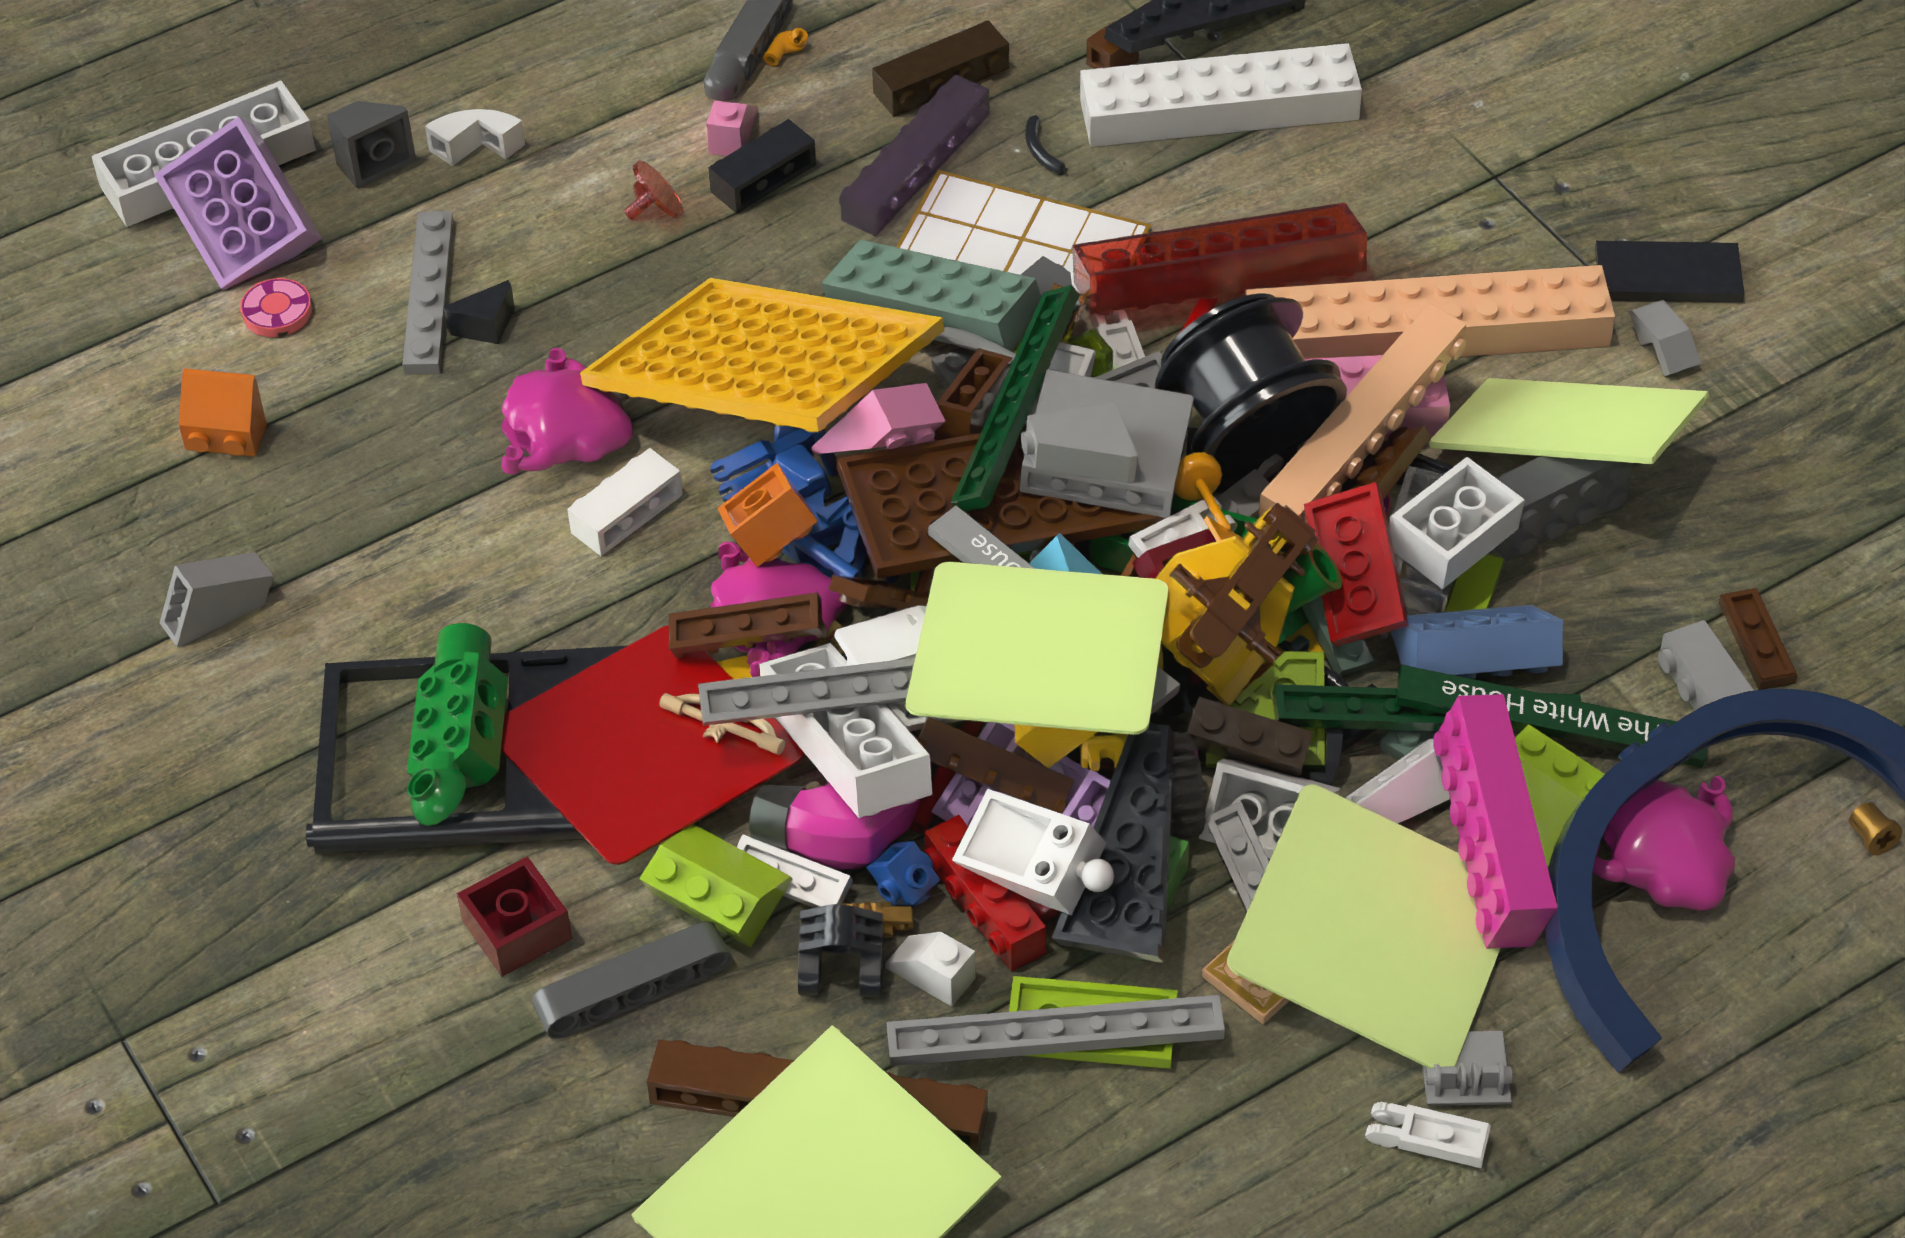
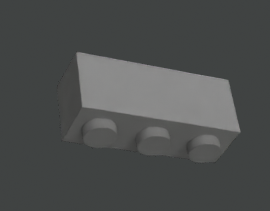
[1658,620,1754,710]

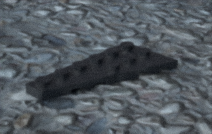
[1104,0,1306,53]
[1052,723,1174,963]

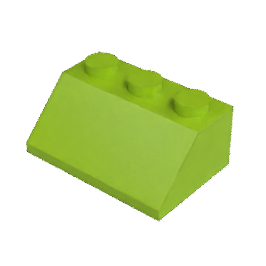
[639,824,793,948]

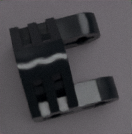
[798,904,884,998]

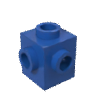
[867,841,940,907]

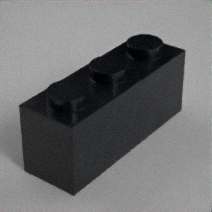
[708,119,816,214]

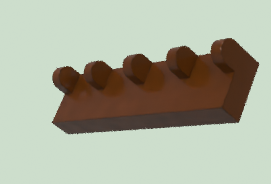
[669,592,827,659]
[917,717,1074,814]

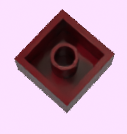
[456,856,573,977]

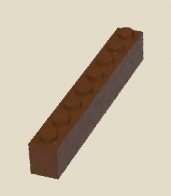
[647,1039,988,1155]

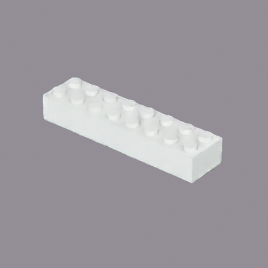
[1080,43,1362,147]

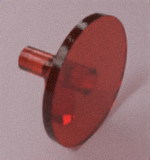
[624,160,684,220]

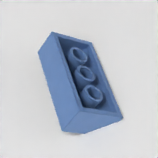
[1391,605,1563,679]

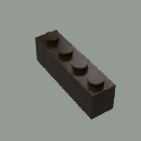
[872,20,1010,117]

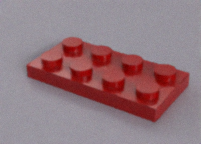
[1304,482,1409,647]

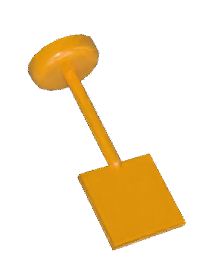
[1174,452,1243,541]

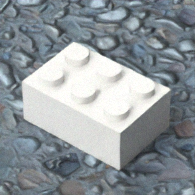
[1389,457,1525,589]

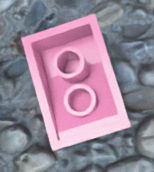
[811,383,946,454]

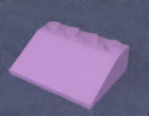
[154,116,322,290]

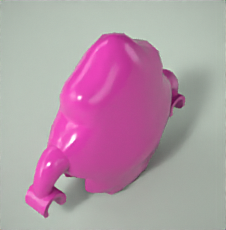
[501,348,633,475]
[710,542,847,677]
[1593,776,1735,911]

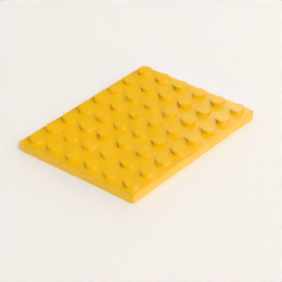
[580,278,945,432]

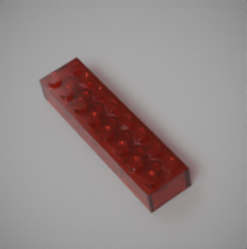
[1072,202,1367,315]

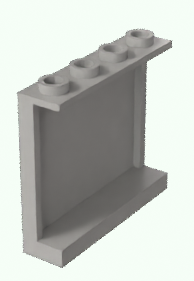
[1020,370,1194,518]

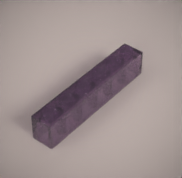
[839,75,990,237]

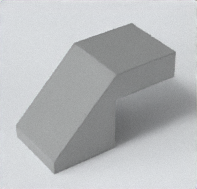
[1629,300,1701,376]

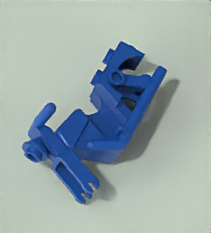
[710,425,901,609]

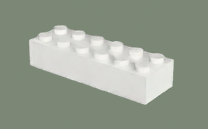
[92,81,316,227]
[759,643,932,818]

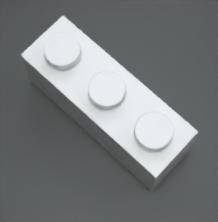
[567,448,683,556]

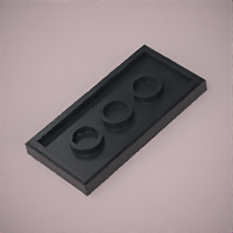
[1595,241,1744,302]

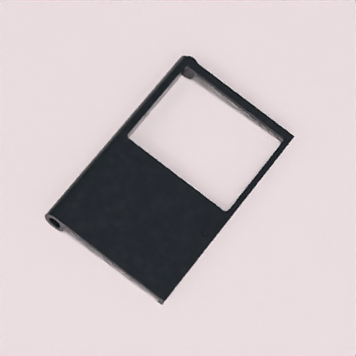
[306,645,699,855]

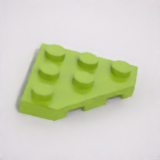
[1206,651,1325,769]

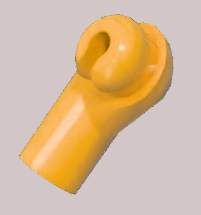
[763,28,809,66]

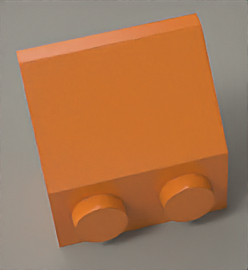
[179,368,267,457]
[717,463,818,567]

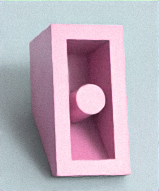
[706,100,758,156]

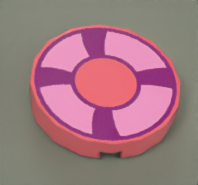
[240,278,312,338]

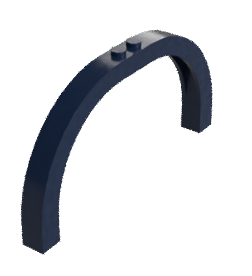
[1545,689,1905,1073]

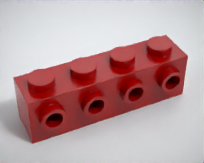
[923,814,1046,972]

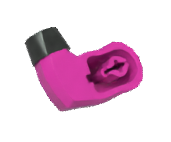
[749,737,932,870]

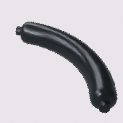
[1025,115,1068,175]

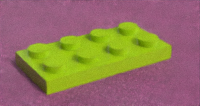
[1009,976,1178,1069]

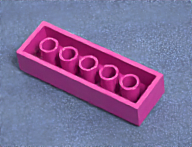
[1433,694,1558,949]

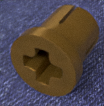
[1848,802,1903,855]

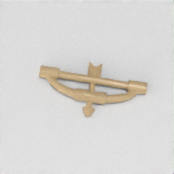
[659,693,785,755]

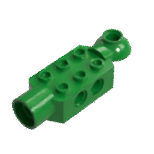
[407,623,508,826]

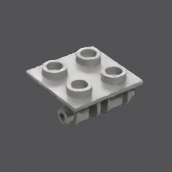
[1422,1031,1512,1106]

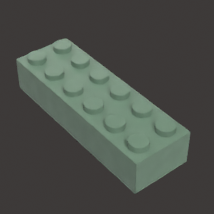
[821,239,1041,352]

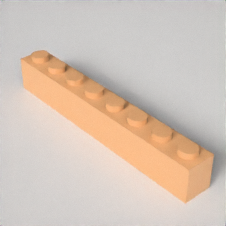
[1259,303,1467,523]

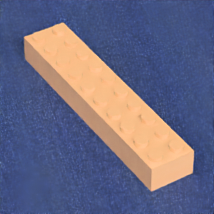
[1246,265,1615,359]

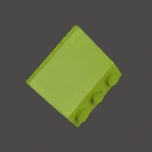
[1456,724,1605,868]

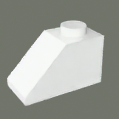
[885,932,976,1007]

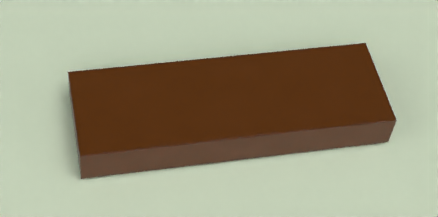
[1719,588,1797,690]

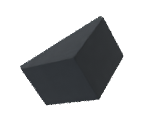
[444,280,515,344]

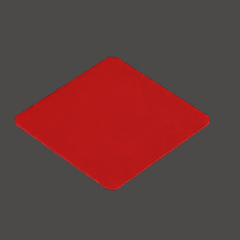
[501,625,804,865]

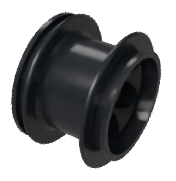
[1155,293,1347,475]

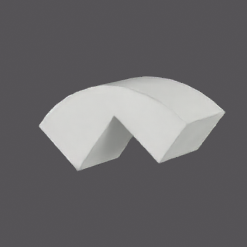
[425,109,525,166]

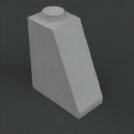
[1021,401,1138,483]
[160,552,273,647]

